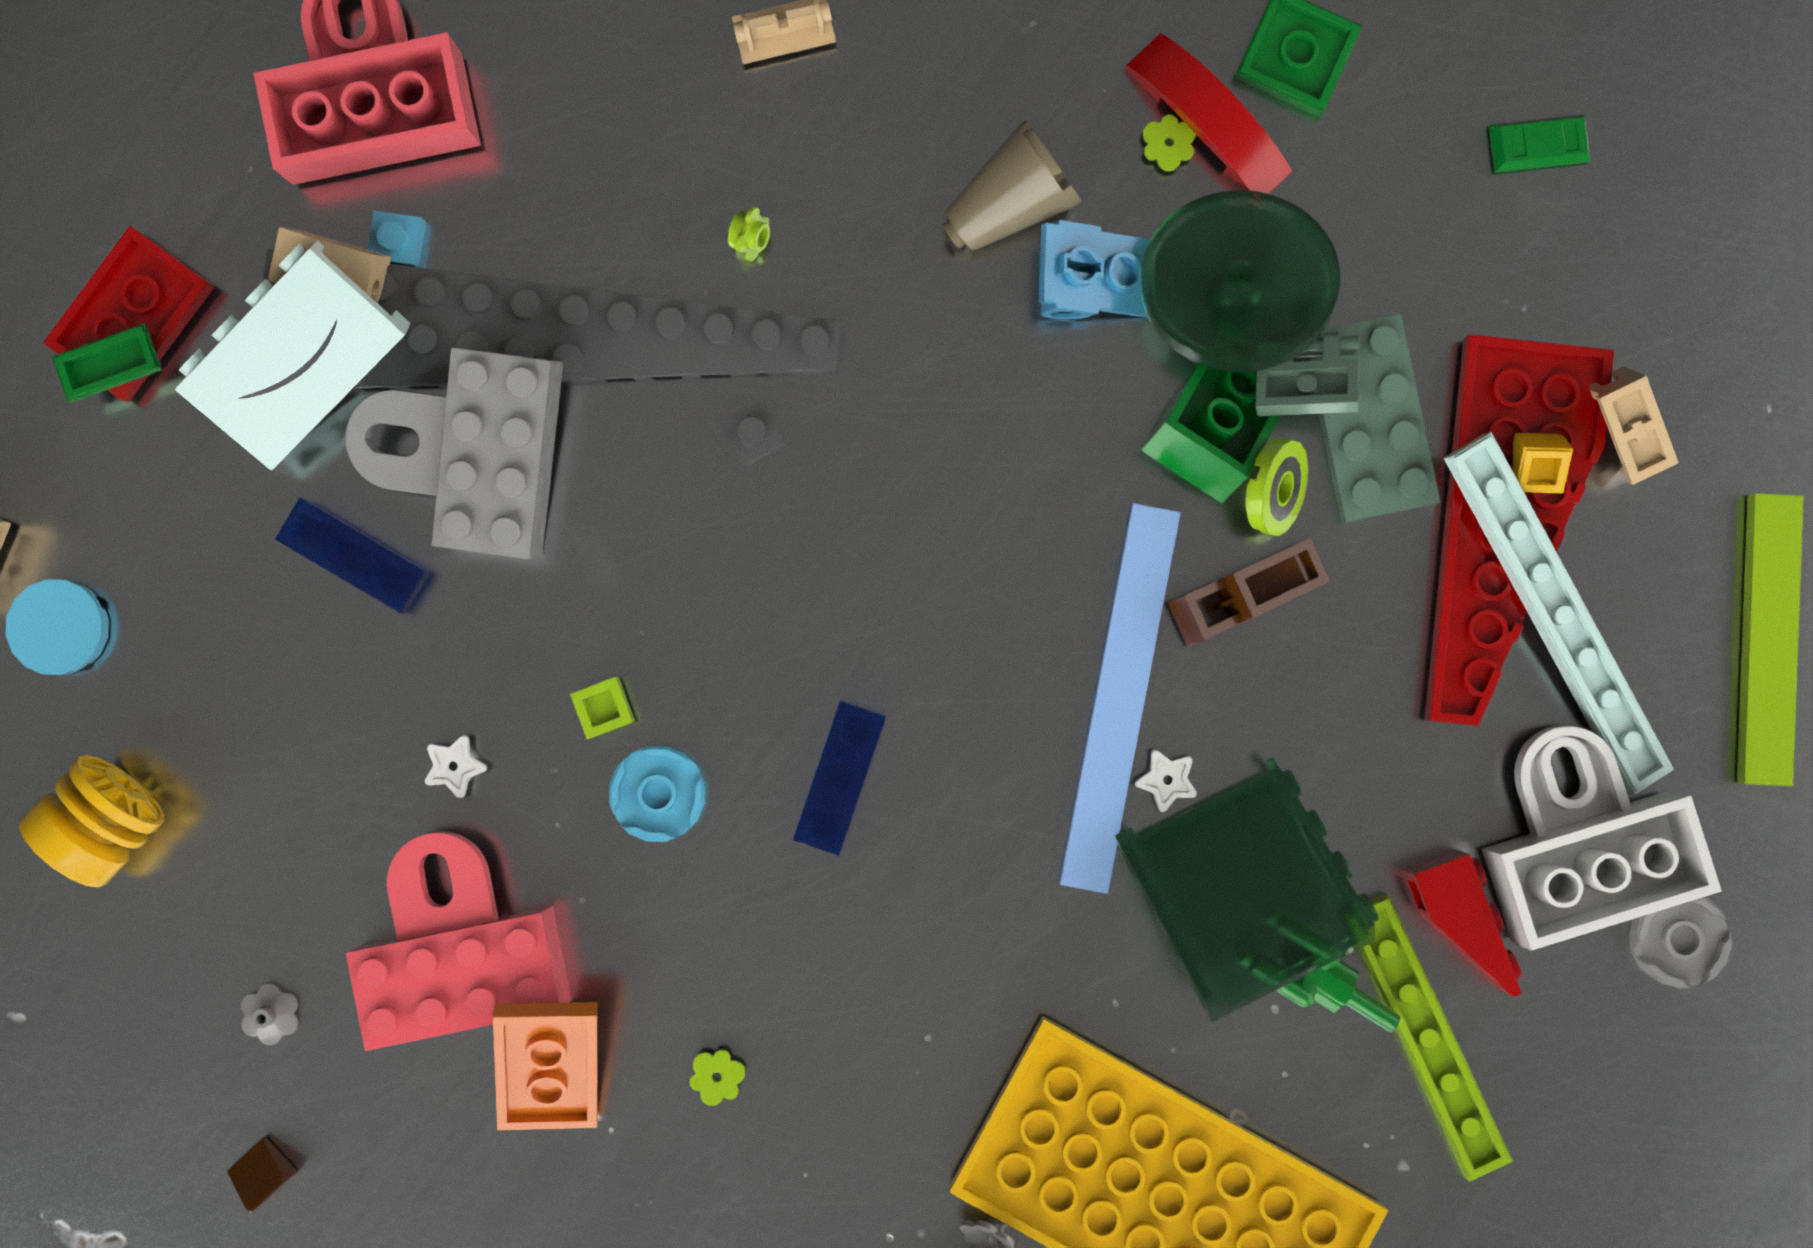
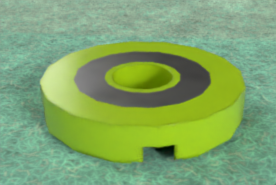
[1245,437,1308,536]

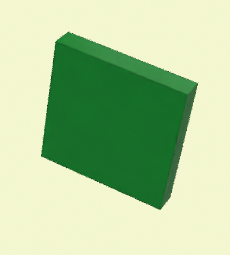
[1233,0,1363,118]

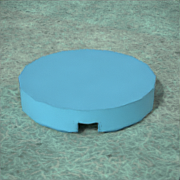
[5,579,109,675]
[609,745,706,842]

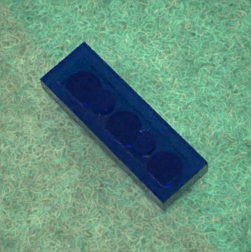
[275,498,430,614]
[793,701,886,856]

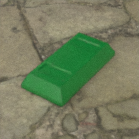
[1489,114,1591,173]
[52,323,162,403]

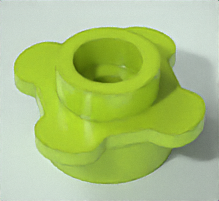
[728,206,770,262]

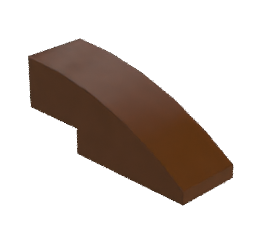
[1167,538,1331,646]

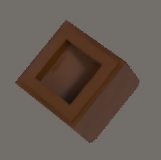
[227,1136,298,1214]

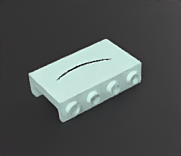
[175,240,411,471]

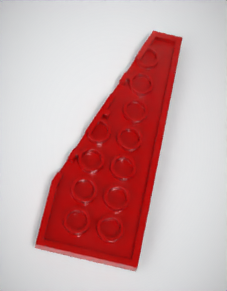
[1424,334,1615,726]

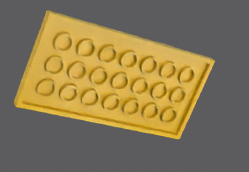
[949,1016,1389,1248]

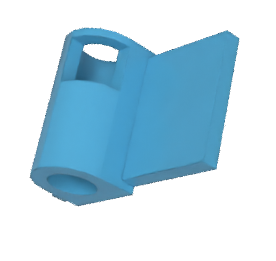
[1039,220,1155,320]

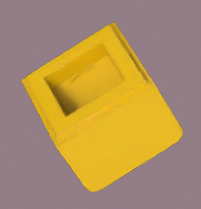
[1513,433,1573,493]

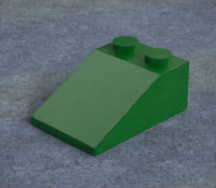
[1141,322,1281,503]

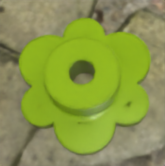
[1142,115,1196,172]
[689,1049,746,1106]

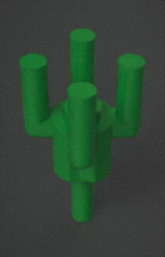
[1239,906,1401,1032]

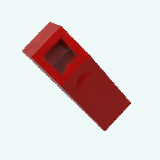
[1401,849,1522,997]

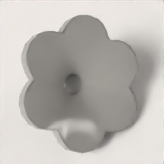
[241,983,300,1046]
[960,1215,1015,1248]

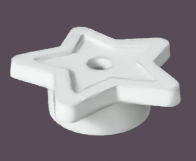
[425,735,487,798]
[1135,749,1197,812]

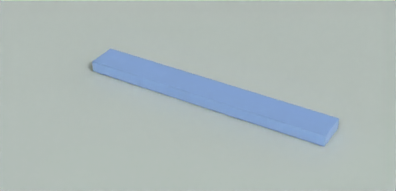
[1059,503,1181,894]

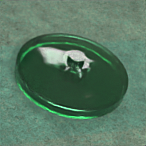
[1141,190,1340,372]

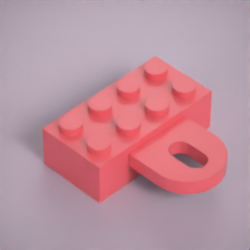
[253,0,481,185]
[346,831,572,1051]

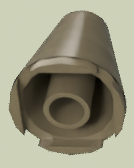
[942,120,1082,251]

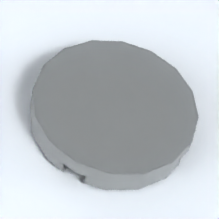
[1629,897,1732,989]

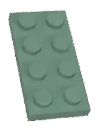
[1302,314,1441,523]

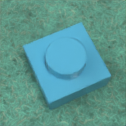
[368,211,426,267]

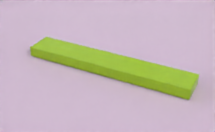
[1737,493,1804,786]
[1341,893,1513,1182]

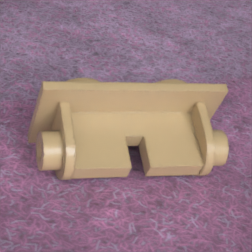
[732,0,836,64]

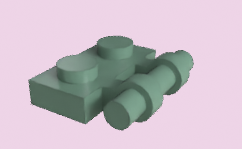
[1255,332,1360,416]

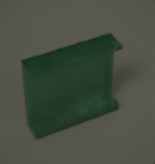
[1115,757,1379,1023]

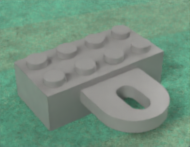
[346,347,563,559]

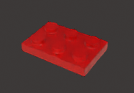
[43,226,215,403]

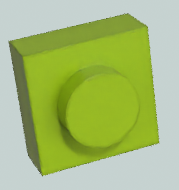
[570,677,635,740]

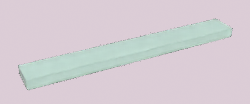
[1443,432,1674,795]

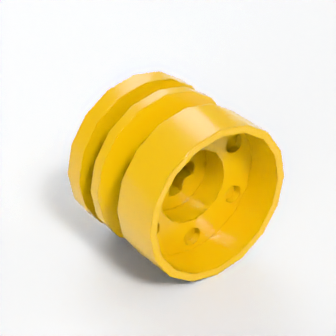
[18,755,164,888]

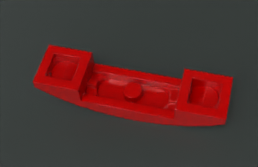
[1125,33,1292,206]

